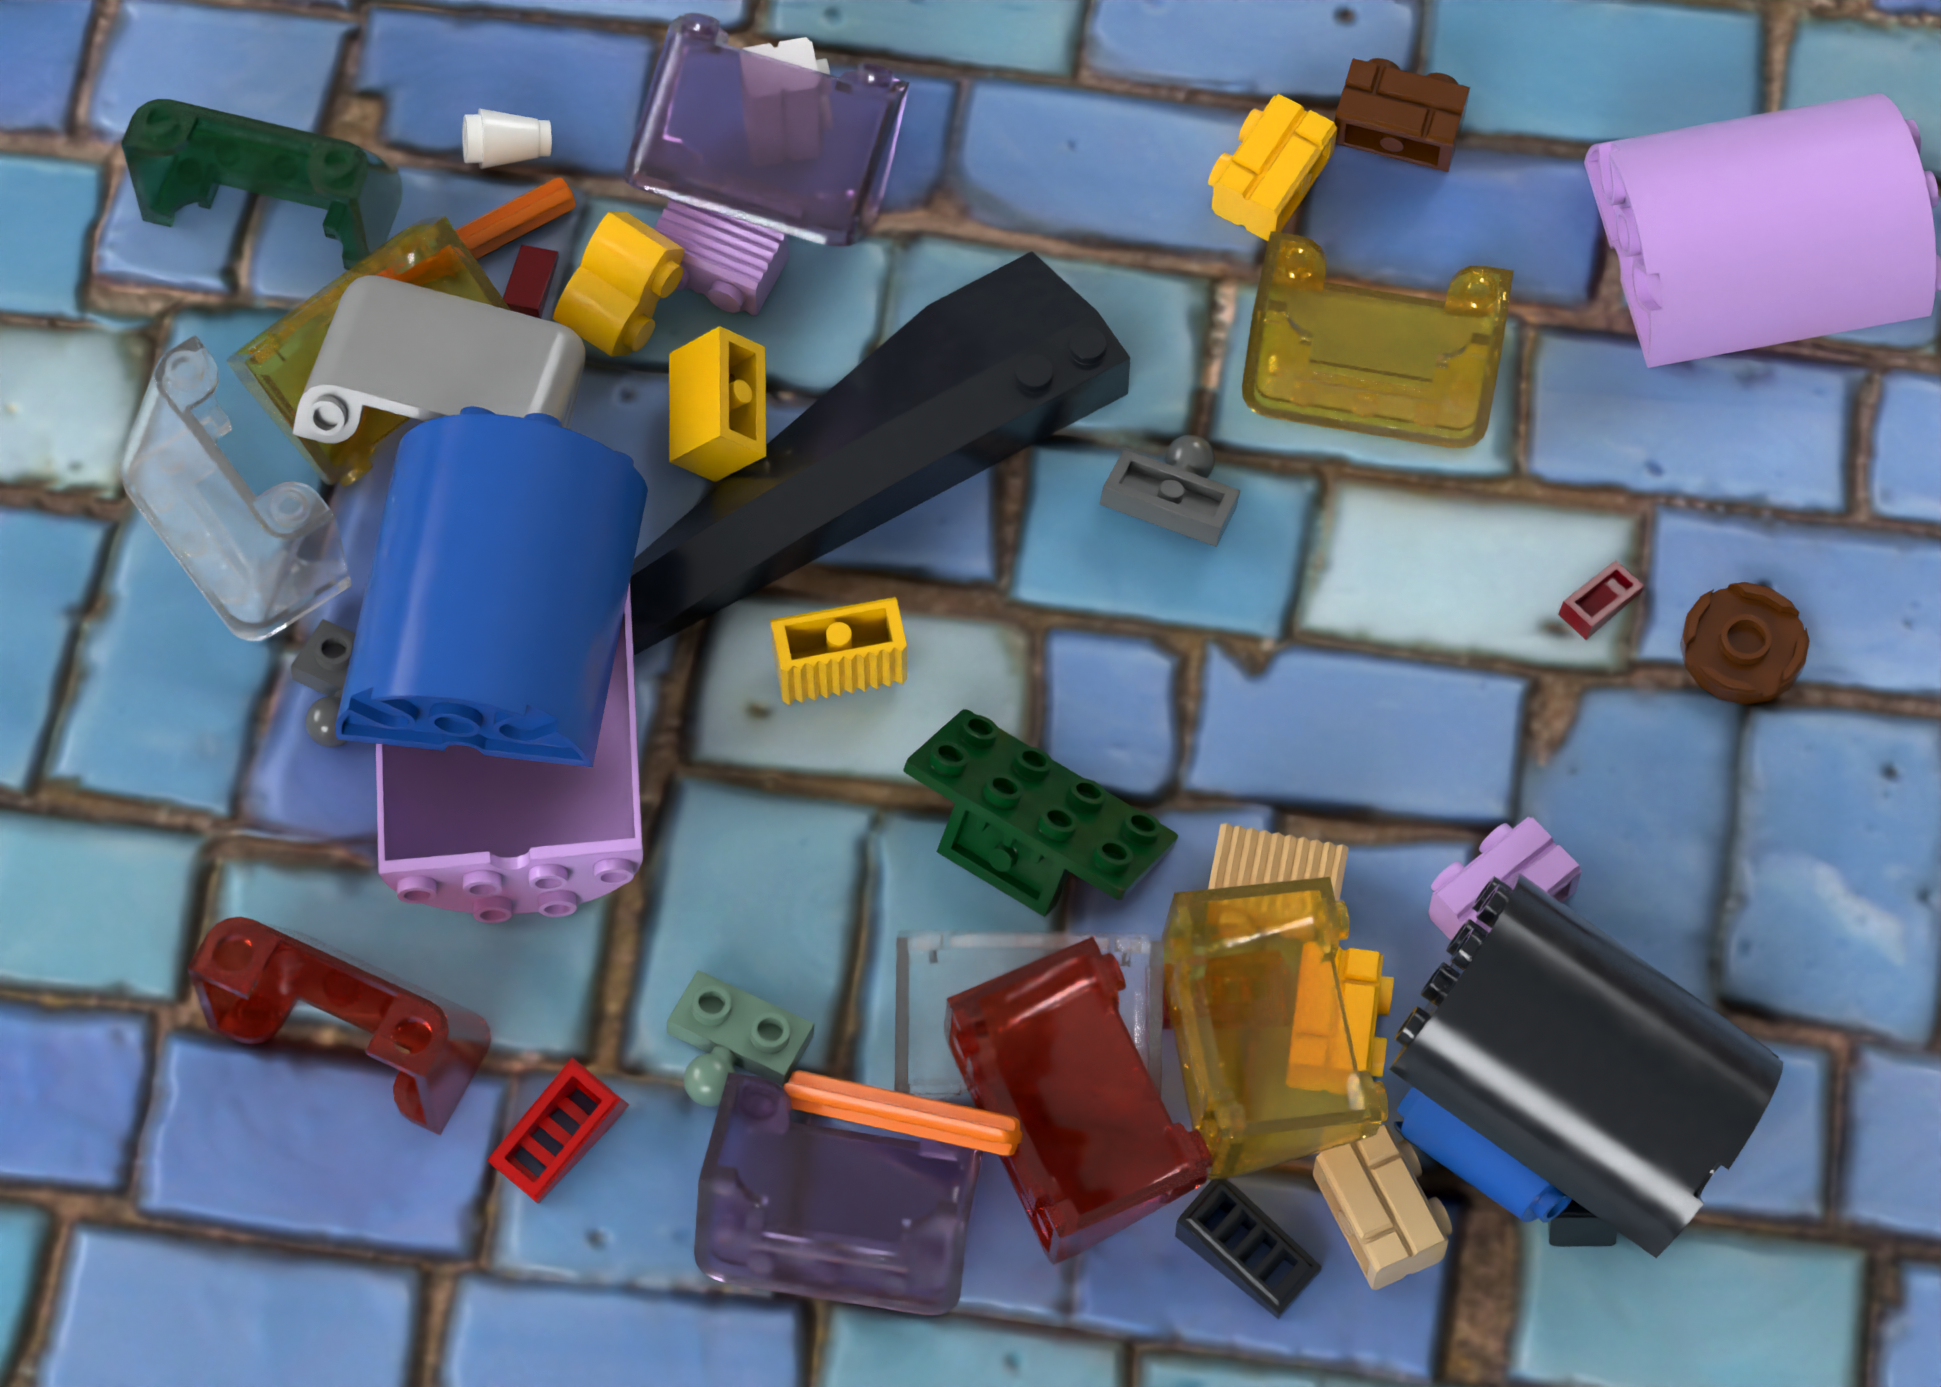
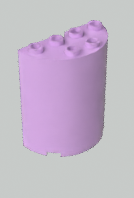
[1584,93,1941,368]
[376,583,643,923]

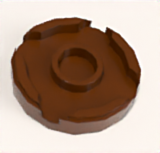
[1680,582,1810,705]

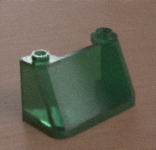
[121,99,403,275]

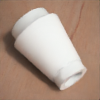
[462,108,552,169]

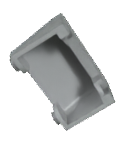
[292,275,585,443]

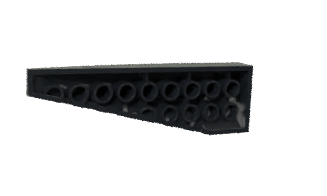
[630,251,1130,655]

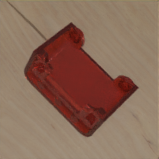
[944,936,1212,1265]

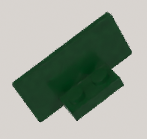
[903,709,1178,917]

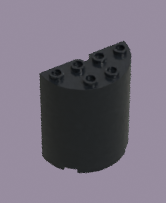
[1389,872,1783,1258]

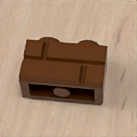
[1334,58,1470,172]

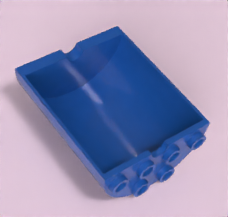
[335,406,648,767]

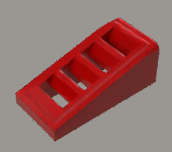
[487,1058,630,1204]

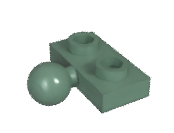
[667,970,814,1106]

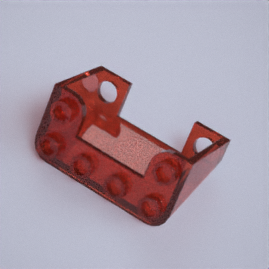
[187,916,491,1135]

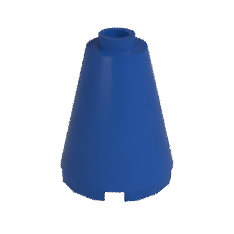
[1394,1086,1572,1223]

